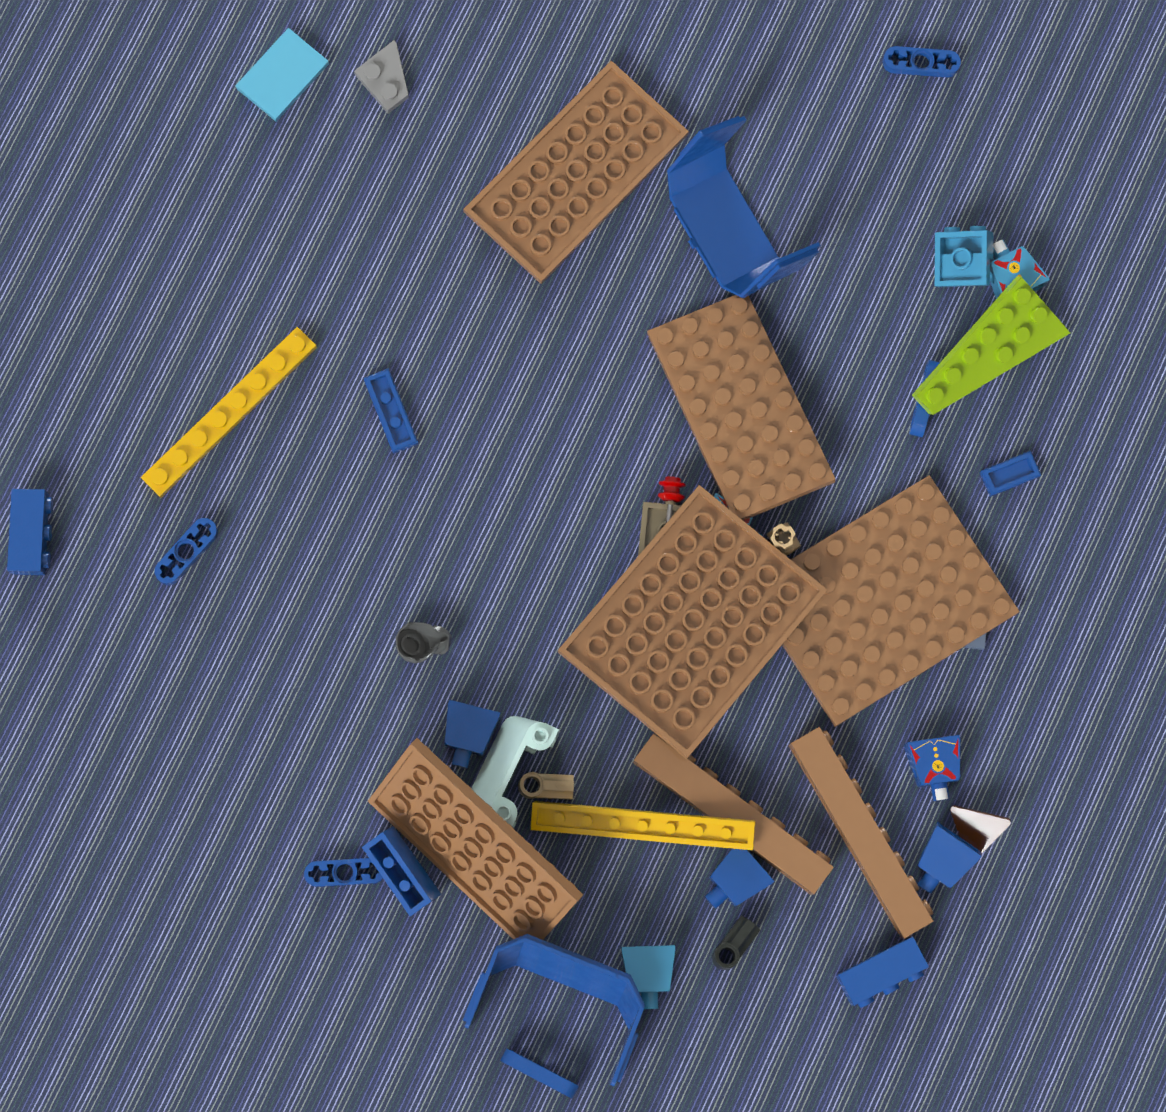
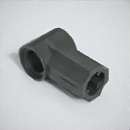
[712,915,761,970]

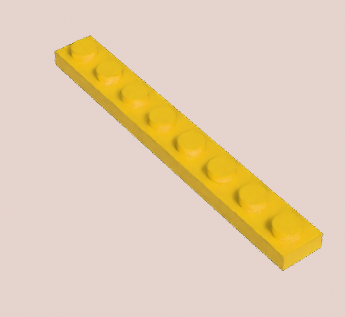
[141,327,317,498]
[531,801,756,850]

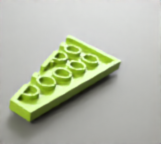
[912,276,1070,415]

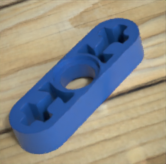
[882,46,961,78]
[909,360,940,438]
[155,518,218,585]
[304,858,383,887]
[500,1048,579,1099]

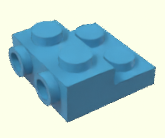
[934,226,994,287]

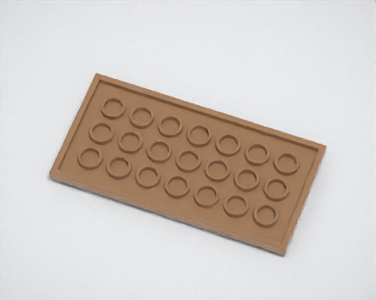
[463,61,689,284]
[647,295,836,521]
[368,738,583,940]

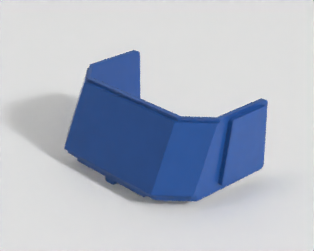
[667,116,821,298]
[463,934,645,1086]

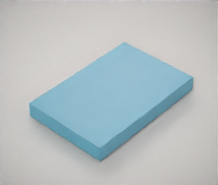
[235,28,329,122]

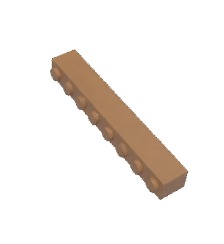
[788,727,934,939]
[633,733,834,895]

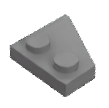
[354,40,409,114]

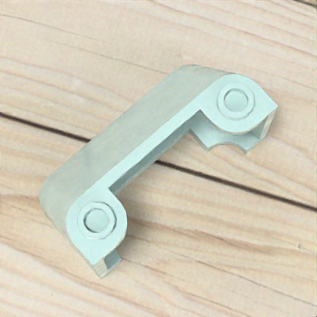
[472,716,559,828]

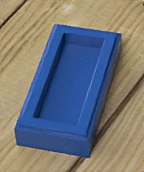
[979,451,1041,497]

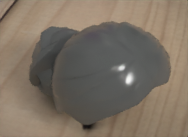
[396,622,452,664]

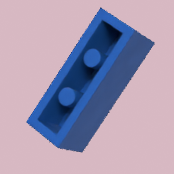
[7,489,53,575]
[362,826,441,916]
[835,937,929,1008]

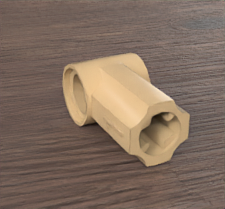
[767,522,801,556]
[518,772,574,800]

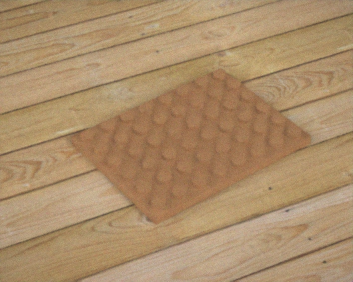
[782,475,1020,727]
[558,485,827,759]

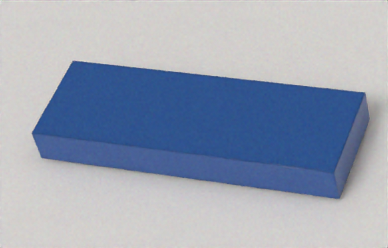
[363,368,418,454]

